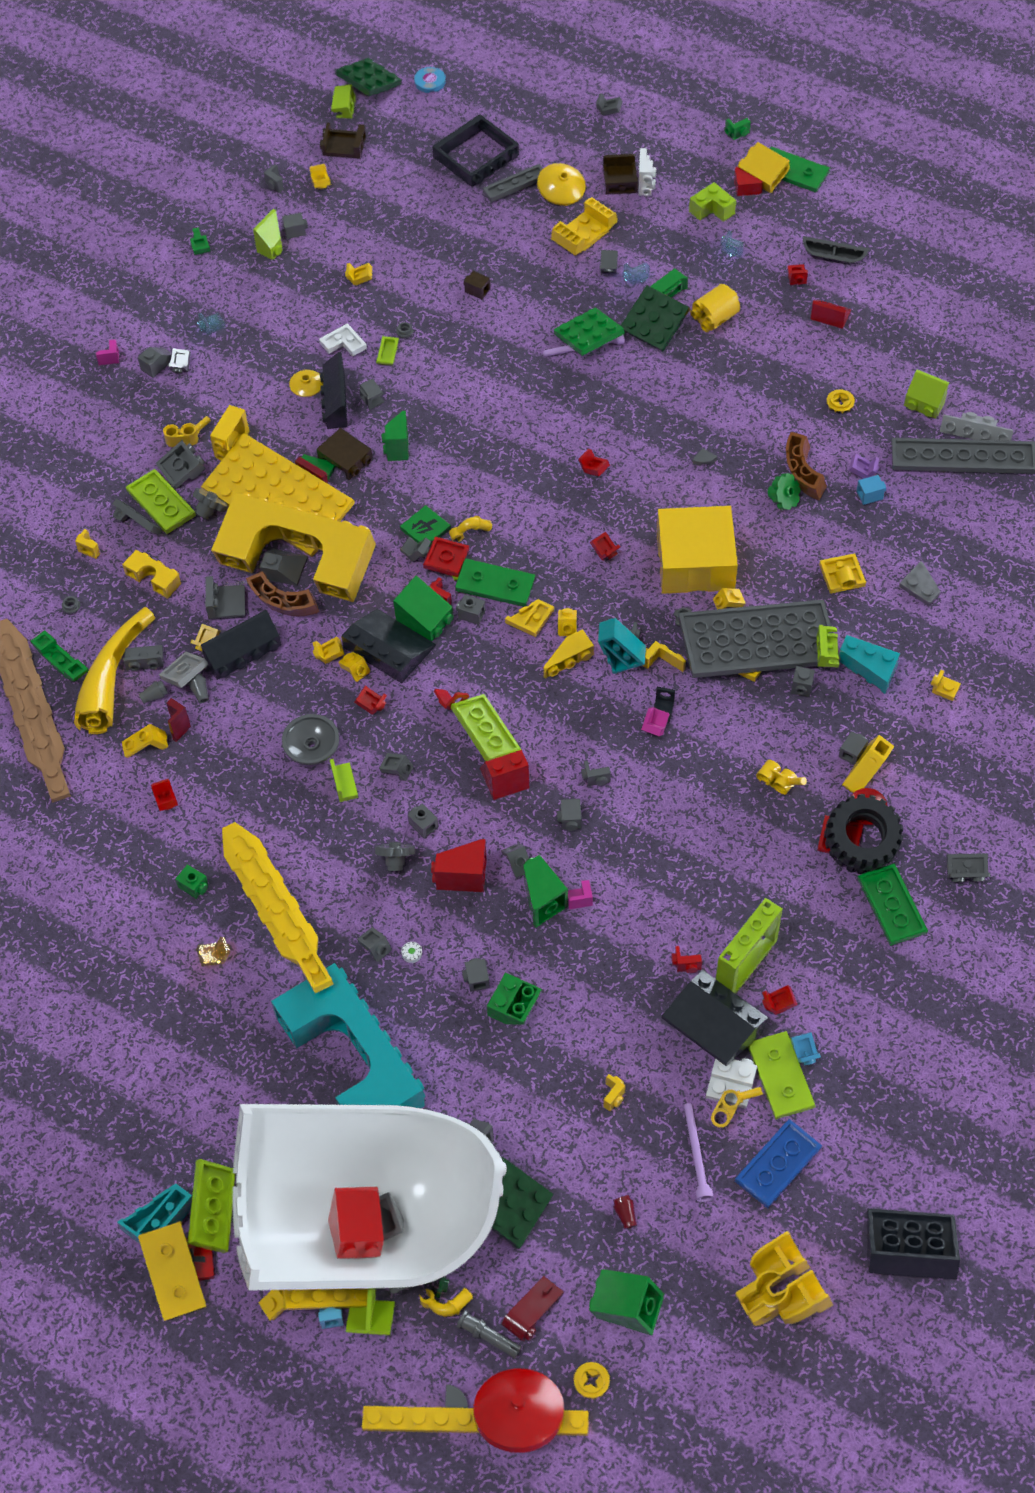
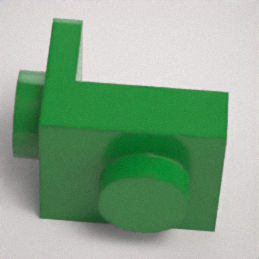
[724,118,751,140]

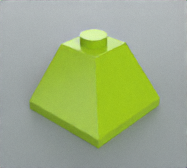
[253,209,283,260]

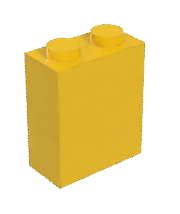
[738,142,790,193]

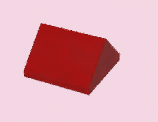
[811,300,851,329]

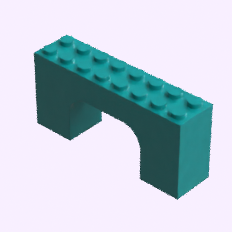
[271,963,426,1109]

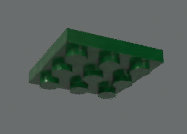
[335,58,402,96]
[620,285,690,352]
[491,1156,553,1249]

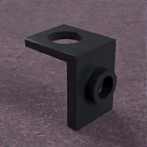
[654,686,675,723]

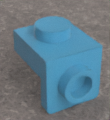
[790,1032,821,1065]

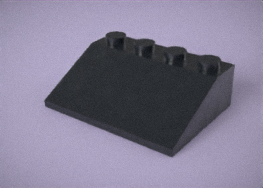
[341,609,436,684]
[661,970,768,1066]
[867,1208,960,1280]

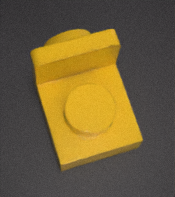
[75,529,100,559]
[931,670,961,701]

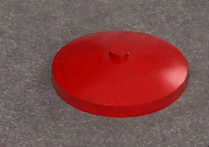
[473,1368,564,1453]

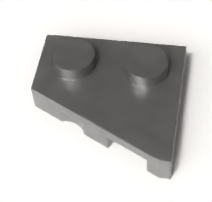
[899,561,940,606]

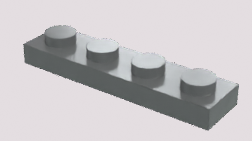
[483,164,543,203]

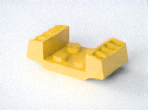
[551,197,618,256]

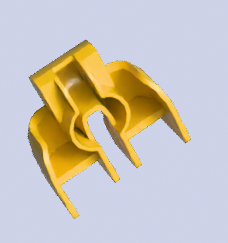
[735,1231,833,1326]

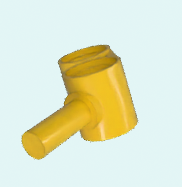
[163,416,211,447]
[756,759,807,795]
[711,1086,763,1127]

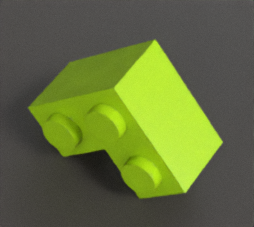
[689,182,736,222]

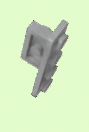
[940,412,1013,441]

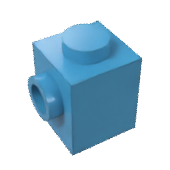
[856,475,886,505]

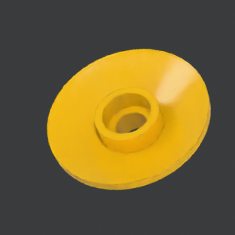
[289,370,324,397]

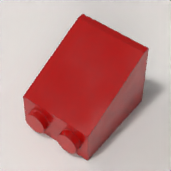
[480,750,530,800]
[431,839,487,892]
[328,1187,384,1259]

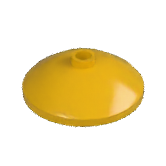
[537,163,586,206]

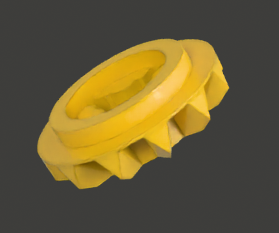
[826,389,855,414]
[574,1362,610,1399]

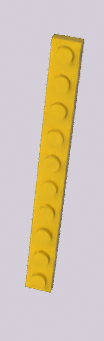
[362,1406,588,1436]

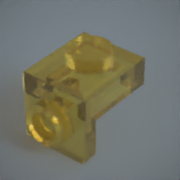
[196,937,230,966]

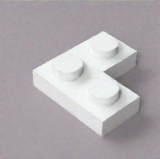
[319,323,367,356]

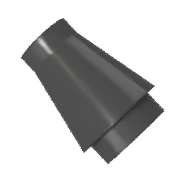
[188,674,209,703]
[139,680,168,704]

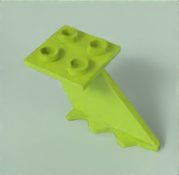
[346,1288,395,1335]

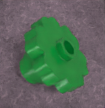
[768,473,801,510]

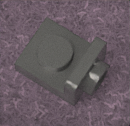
[379,753,414,781]
[357,927,392,962]

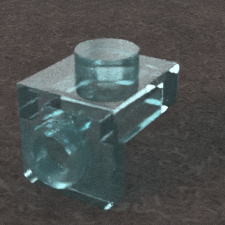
[720,230,744,258]
[622,263,650,285]

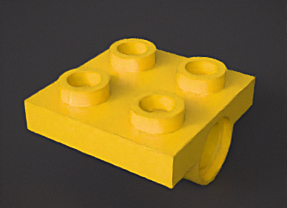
[819,553,866,594]

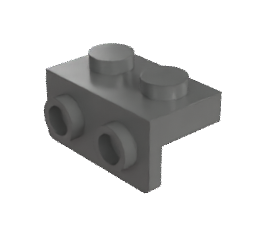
[946,853,990,882]

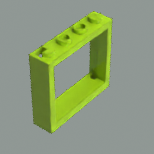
[716,898,782,994]

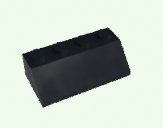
[320,352,348,429]
[201,610,281,680]

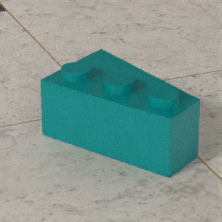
[839,635,900,694]

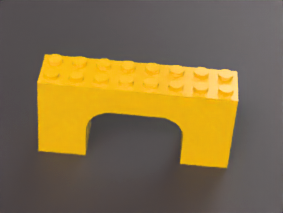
[211,492,376,603]

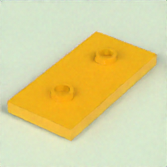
[138,1221,206,1321]

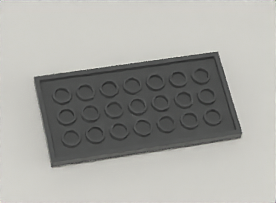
[678,599,840,678]

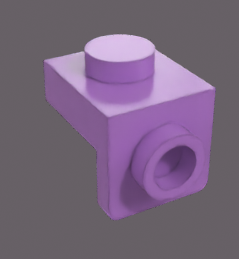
[849,454,879,479]

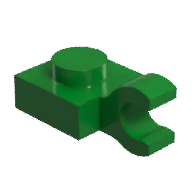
[190,227,210,255]

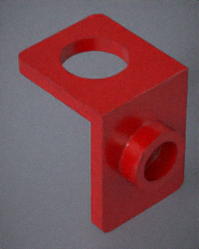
[433,689,469,710]

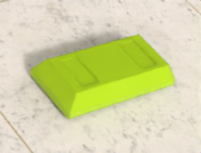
[376,336,399,366]

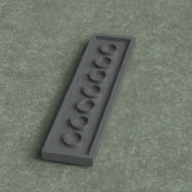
[891,438,1035,474]

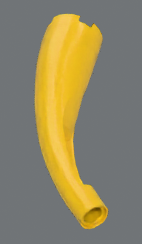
[74,607,155,734]

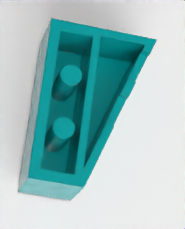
[598,618,646,674]
[117,1183,192,1244]

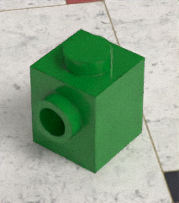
[175,864,209,899]

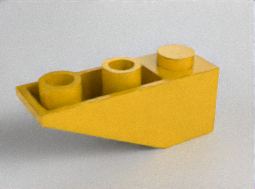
[543,629,594,678]
[842,735,894,793]

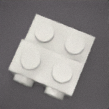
[638,148,656,196]
[706,1058,757,1109]

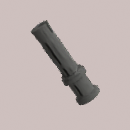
[456,1310,522,1359]

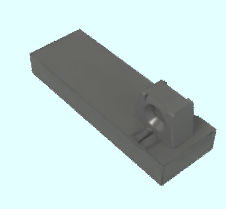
[113,498,162,535]

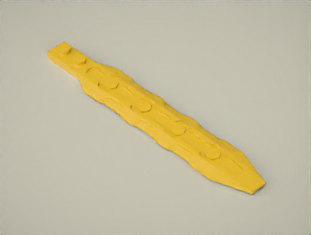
[222,822,333,993]

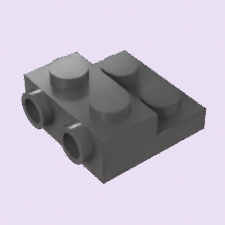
[156,441,206,489]

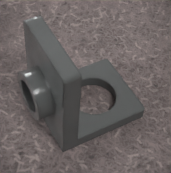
[600,250,618,273]
[501,843,529,878]

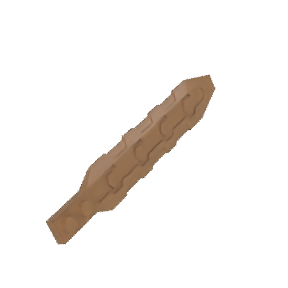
[0,619,71,803]

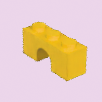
[122,550,181,599]

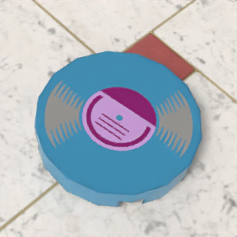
[414,67,445,93]

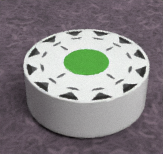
[402,942,422,963]

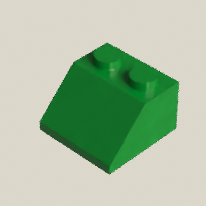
[382,411,409,461]

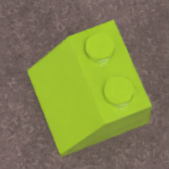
[904,369,949,419]

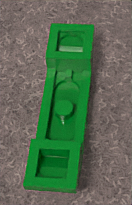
[30,630,89,682]

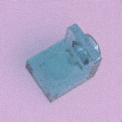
[197,312,226,335]

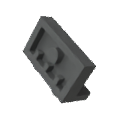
[124,645,164,671]

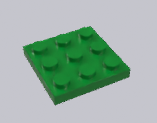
[553,307,625,356]

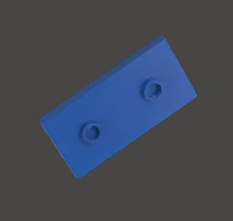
[735,1119,822,1209]

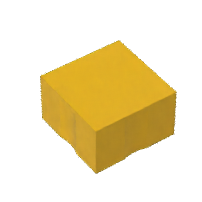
[657,506,738,594]

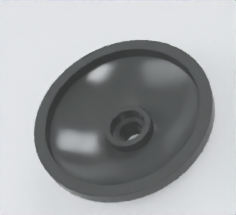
[282,714,339,765]

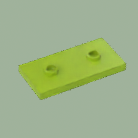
[126,469,196,534]
[451,694,521,761]
[748,1031,815,1119]
[188,1159,235,1253]

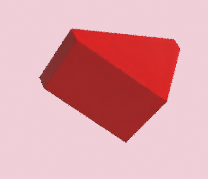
[734,167,763,196]

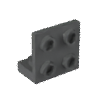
[205,576,245,619]

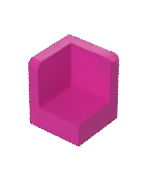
[96,339,119,365]
[641,707,670,736]
[568,880,593,909]

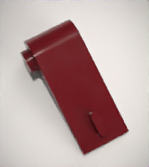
[501,1276,564,1342]

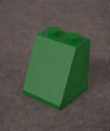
[393,575,454,641]
[523,854,568,928]
[589,1269,665,1336]

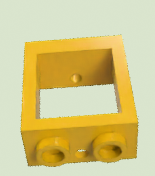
[210,405,249,461]

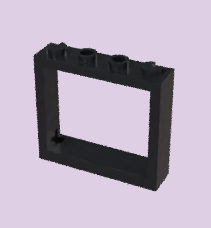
[432,114,519,187]

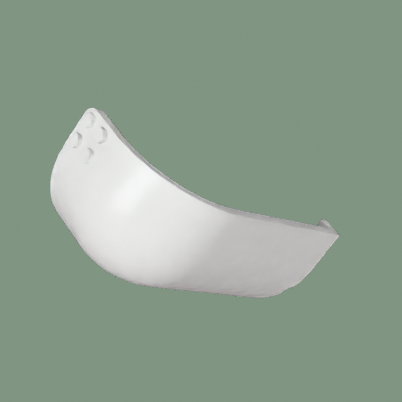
[233,1104,506,1290]

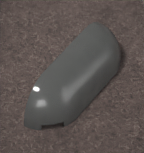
[803,236,869,263]

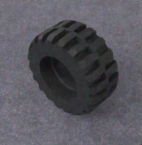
[824,794,903,874]

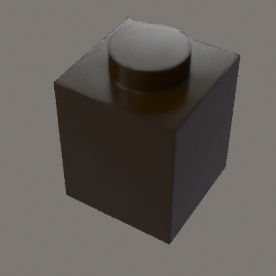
[463,271,491,300]

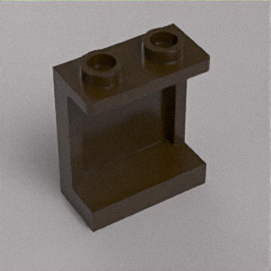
[319,122,366,159]
[603,154,638,195]
[316,428,373,480]

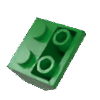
[487,972,542,1025]

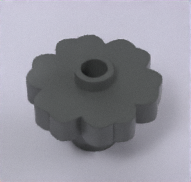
[193,488,227,519]
[375,841,415,871]

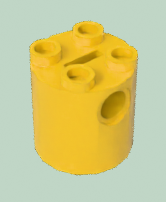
[690,284,740,332]

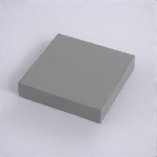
[159,652,209,688]

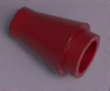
[613,1195,637,1229]

